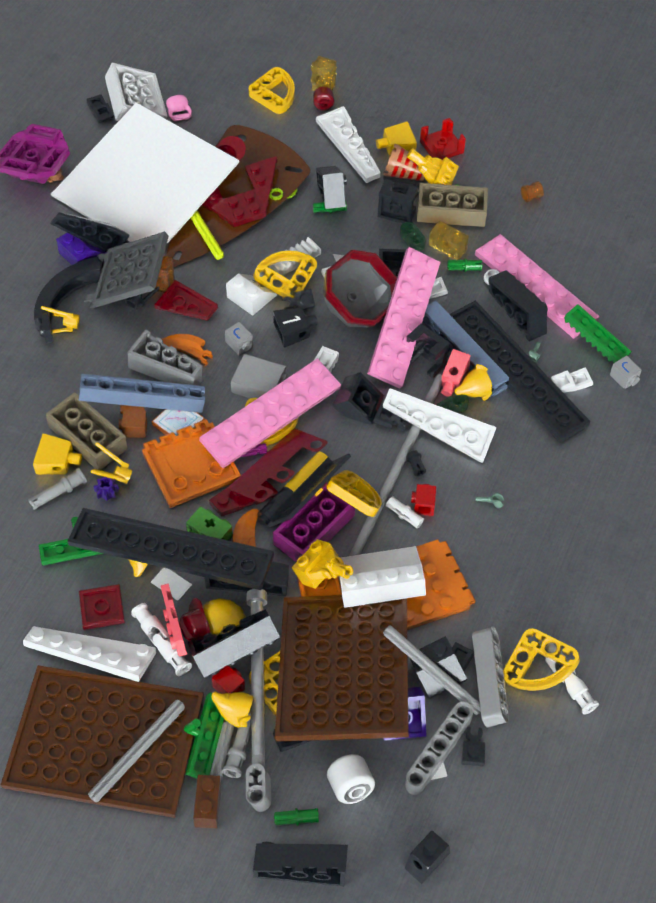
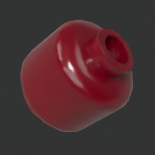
[313,86,334,111]

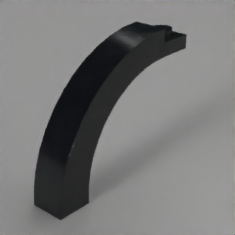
[34,257,102,343]

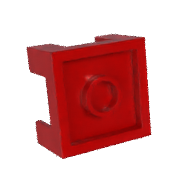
[420,118,466,160]

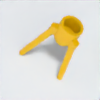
[41,306,80,333]
[91,442,132,484]

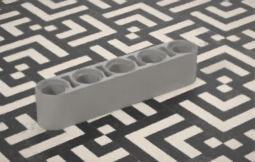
[472,626,509,727]
[405,701,473,795]

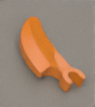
[162,334,213,366]
[232,509,259,547]

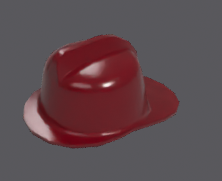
[215,136,246,161]
[179,598,210,642]

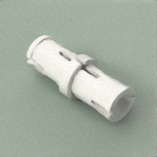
[386,496,424,529]

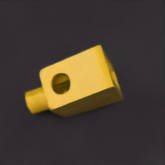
[376,121,417,156]
[33,434,82,475]

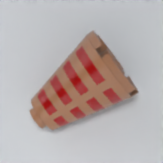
[383,144,425,181]

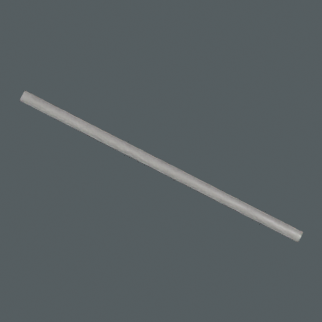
[349,374,442,556]

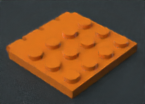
[142,419,241,508]
[407,539,476,630]

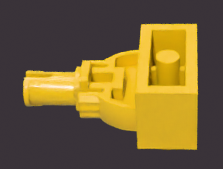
[407,148,459,185]
[291,539,353,589]

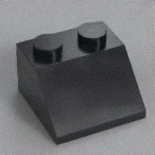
[333,372,384,425]
[409,636,468,699]

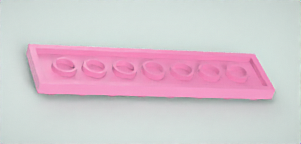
[475,234,600,339]
[367,247,440,389]
[199,358,341,469]

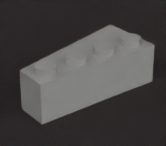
[127,330,202,386]

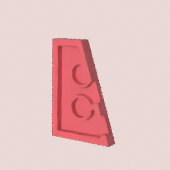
[160,584,187,657]

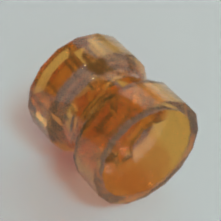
[521,181,544,202]

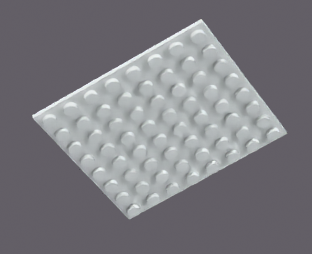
[51,103,239,243]

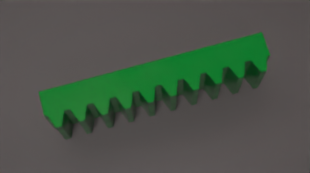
[564,304,632,364]

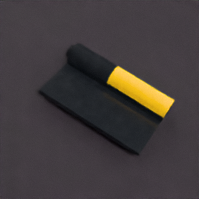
[257,451,351,527]

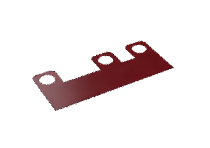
[227,428,328,502]

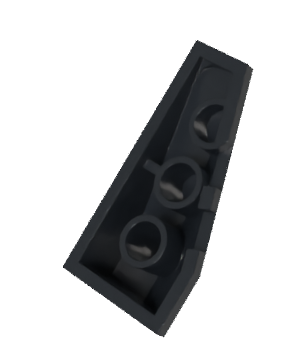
[50,212,130,252]

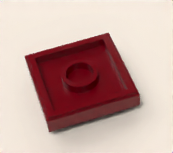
[79,584,125,630]

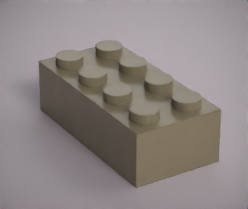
[417,183,488,227]
[46,392,128,470]

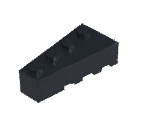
[253,842,348,887]

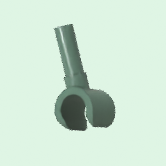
[529,342,541,363]
[476,493,504,508]

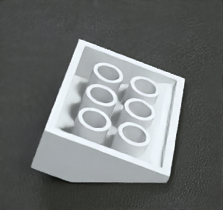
[105,63,168,121]
[339,546,426,608]

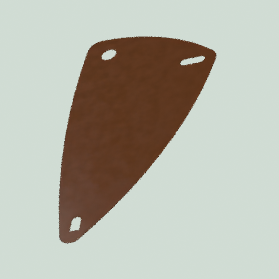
[165,125,311,267]

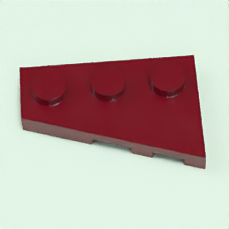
[154,280,218,321]
[209,480,278,517]

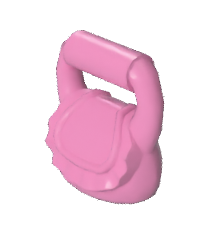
[166,95,192,122]

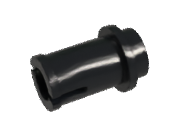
[407,450,426,476]

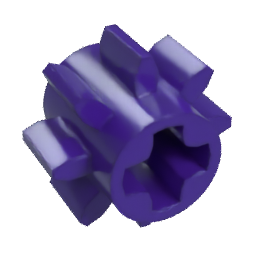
[94,477,119,501]

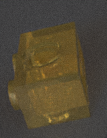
[311,56,336,91]
[429,221,469,260]

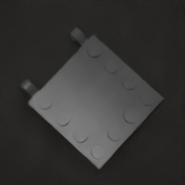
[84,231,169,308]

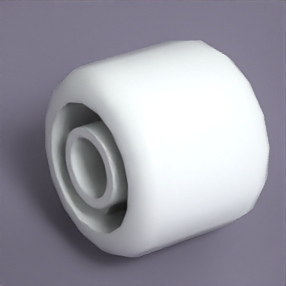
[327,754,375,804]

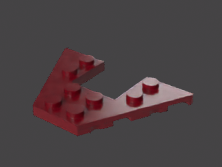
[202,156,278,227]

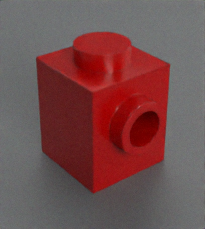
[411,484,436,516]
[212,665,245,694]

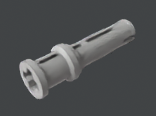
[28,468,87,510]
[222,712,252,778]

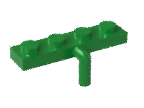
[39,517,103,566]
[184,692,224,779]

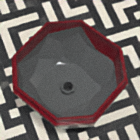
[323,250,397,328]

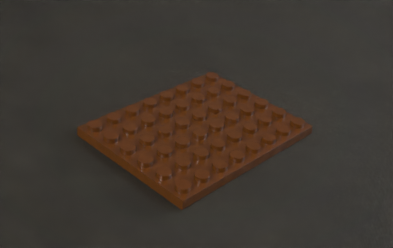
[275,595,409,741]
[1,665,204,818]

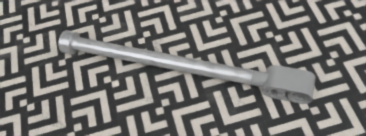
[246,589,271,812]

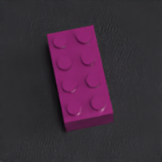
[273,482,355,562]

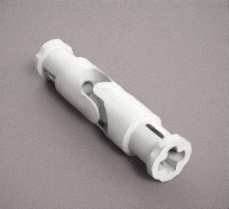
[131,603,192,676]
[538,638,599,715]

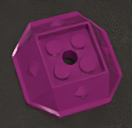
[0,124,70,184]

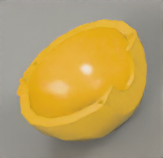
[202,598,246,634]

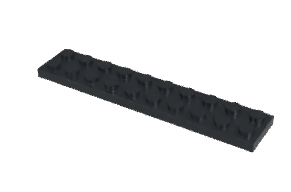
[449,300,590,443]
[67,508,274,590]

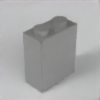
[231,354,288,398]

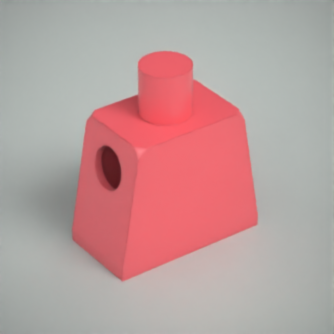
[441,349,471,397]

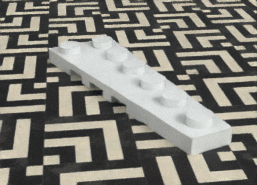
[316,106,381,183]
[383,388,496,463]
[23,626,156,682]

